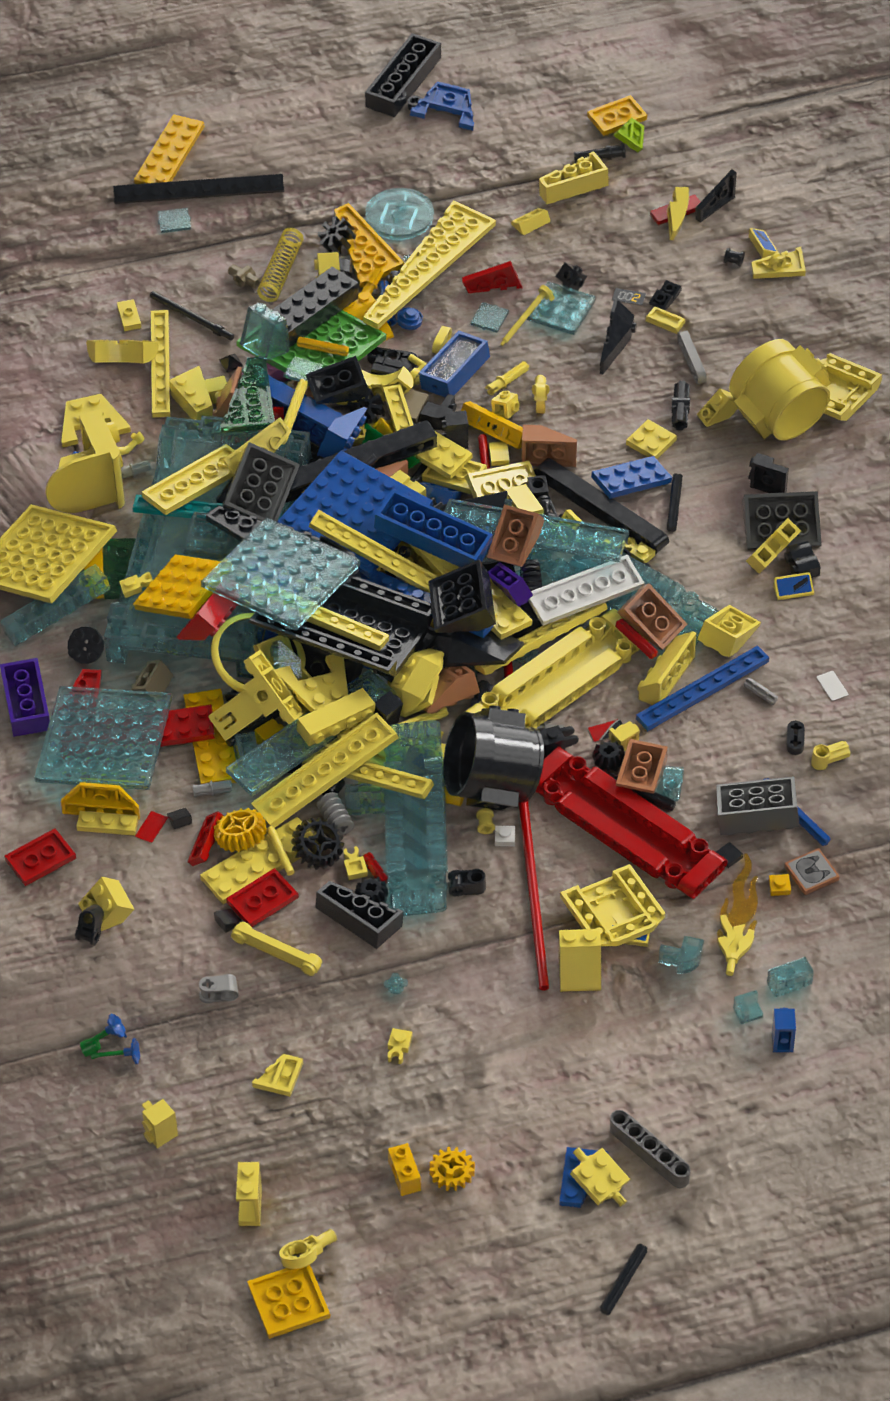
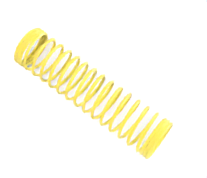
[257,228,304,302]

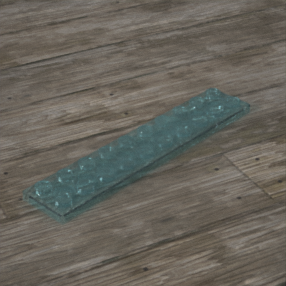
[444,499,629,562]
[226,669,396,796]

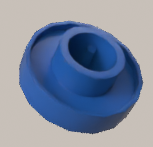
[397,307,423,330]

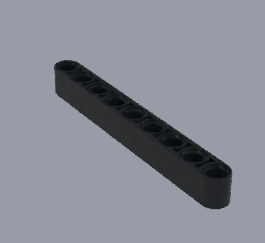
[534,458,669,554]

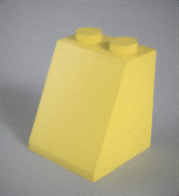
[558,929,601,992]

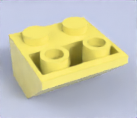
[78,877,134,931]

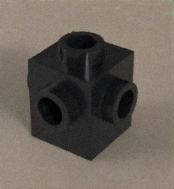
[555,262,587,291]

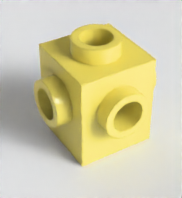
[491,391,520,419]

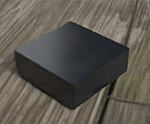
[716,842,743,868]

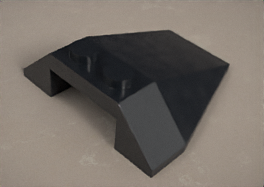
[433,630,524,667]

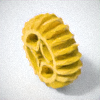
[214,808,267,853]

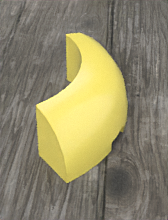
[87,340,159,364]
[362,366,414,401]

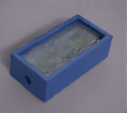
[419,331,490,398]

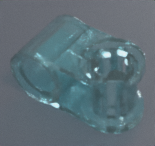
[663,766,684,802]

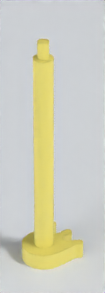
[500,285,555,346]

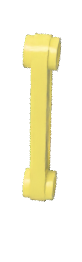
[231,922,322,976]

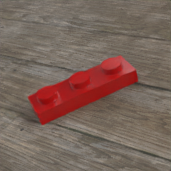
[187,811,224,866]

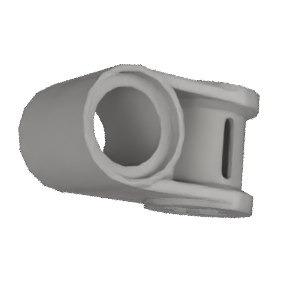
[199,974,239,1003]

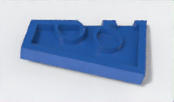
[559,1147,609,1208]

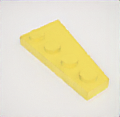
[222,417,291,476]
[465,460,536,498]

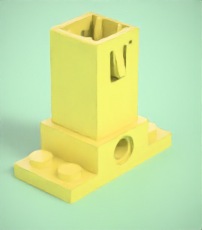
[208,650,306,740]

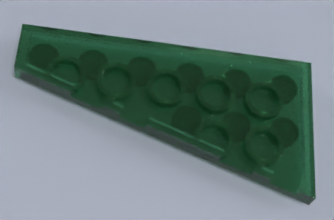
[220,356,275,433]

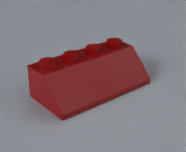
[176,581,240,640]

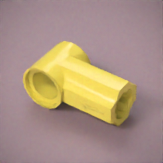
[811,741,851,770]

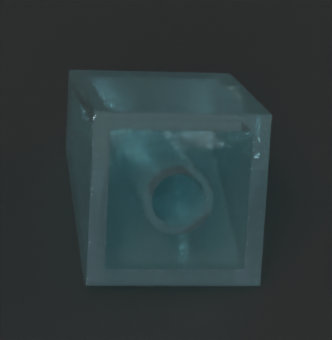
[240,303,290,360]

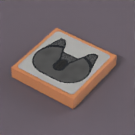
[784,848,840,895]

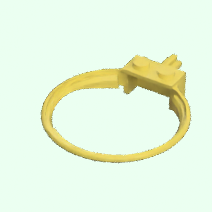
[211,613,312,712]

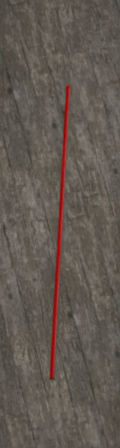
[478,434,549,991]

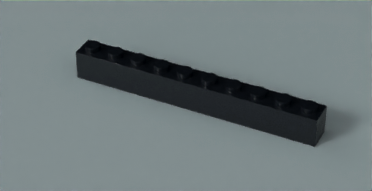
[285,420,437,503]

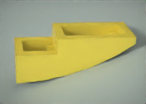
[667,187,689,240]

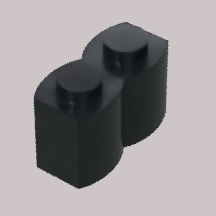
[784,541,821,578]

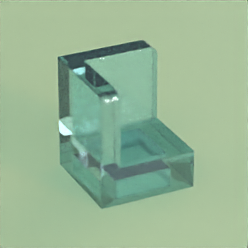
[733,990,763,1024]

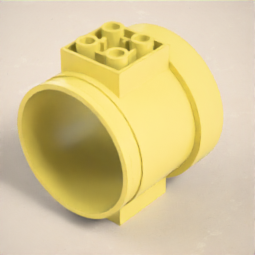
[729,339,831,440]

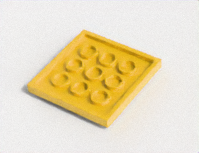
[133,554,234,619]

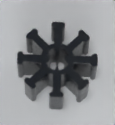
[318,216,356,254]
[347,389,386,425]

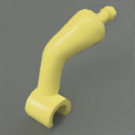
[118,431,144,455]

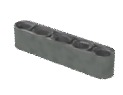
[610,1110,690,1188]

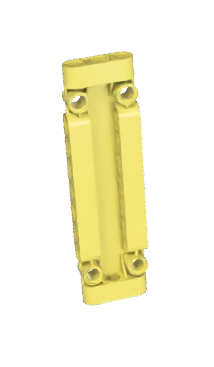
[465,609,650,728]

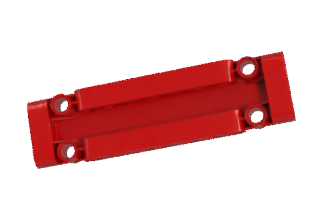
[535,747,728,899]

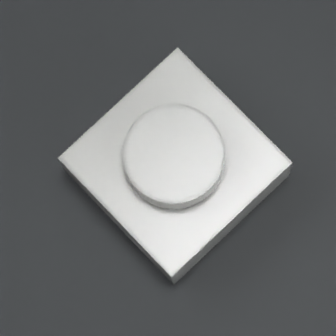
[495,826,515,847]

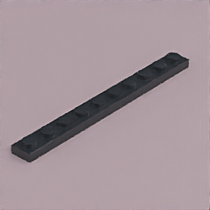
[113,174,284,204]

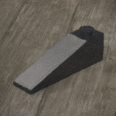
[600,299,637,374]

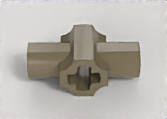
[228,264,261,289]

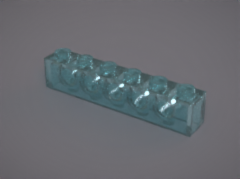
[0,564,111,646]

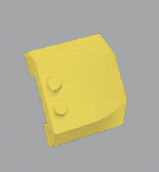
[815,353,882,421]
[560,864,665,946]

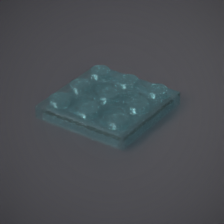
[526,281,596,335]

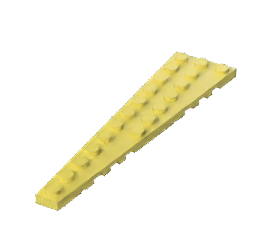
[363,200,496,329]

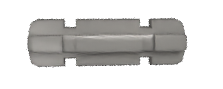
[744,678,778,705]

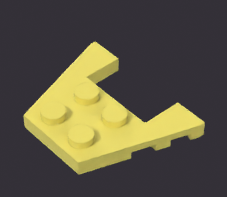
[61,394,131,447]
[275,654,348,712]

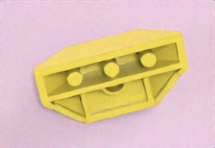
[390,648,444,717]

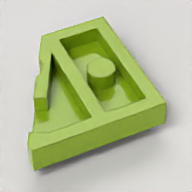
[614,118,644,152]

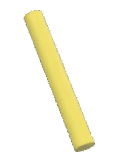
[267,826,295,876]

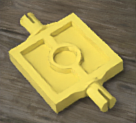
[570,1147,630,1207]

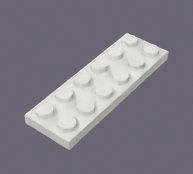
[528,555,645,626]

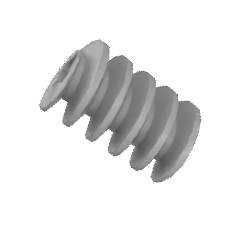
[317,792,354,835]

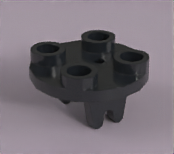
[68,627,104,664]

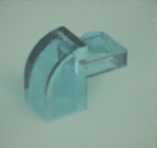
[659,936,704,974]

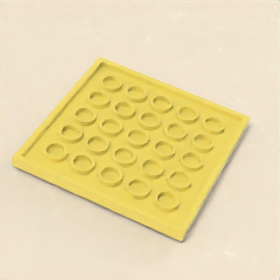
[0,505,117,604]

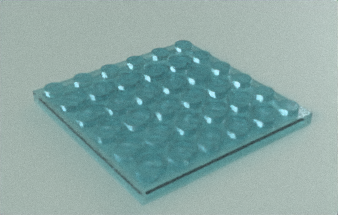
[201,517,360,630]
[34,686,172,790]

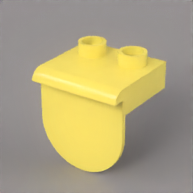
[45,409,125,513]

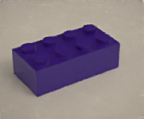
[0,658,51,737]

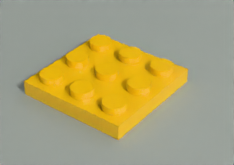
[247,1265,330,1339]

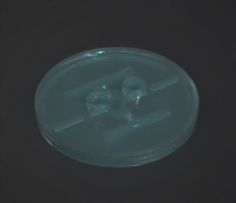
[365,188,434,240]

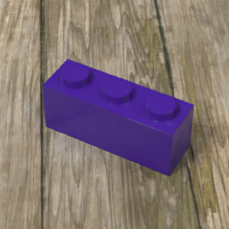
[488,562,533,607]

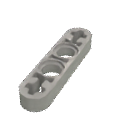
[677,330,707,385]

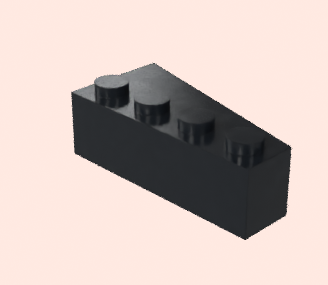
[315,881,404,949]

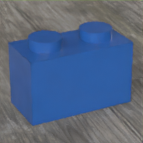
[772,1008,796,1052]

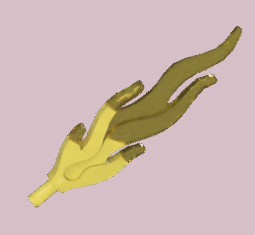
[717,853,758,976]

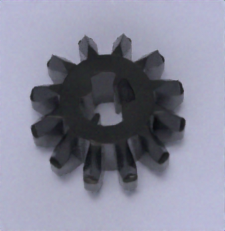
[592,739,625,772]
[354,875,388,904]

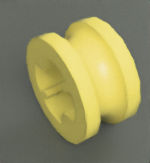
[768,253,786,271]

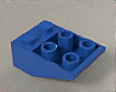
[317,407,367,458]

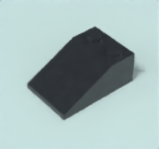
[305,356,371,404]

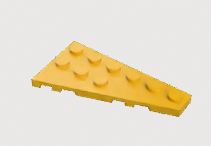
[334,203,404,288]

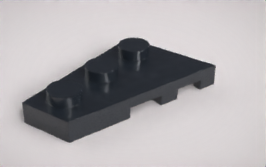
[695,169,737,223]

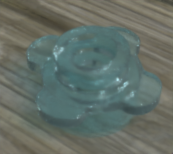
[384,973,408,994]

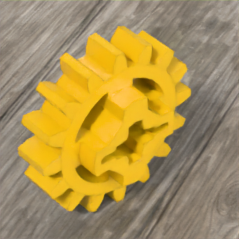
[429,1147,475,1191]

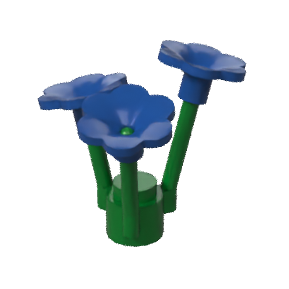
[80,1013,140,1064]

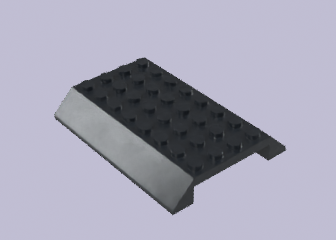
[249,571,433,677]

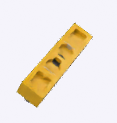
[461,401,523,449]

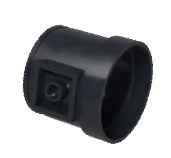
[443,706,544,811]

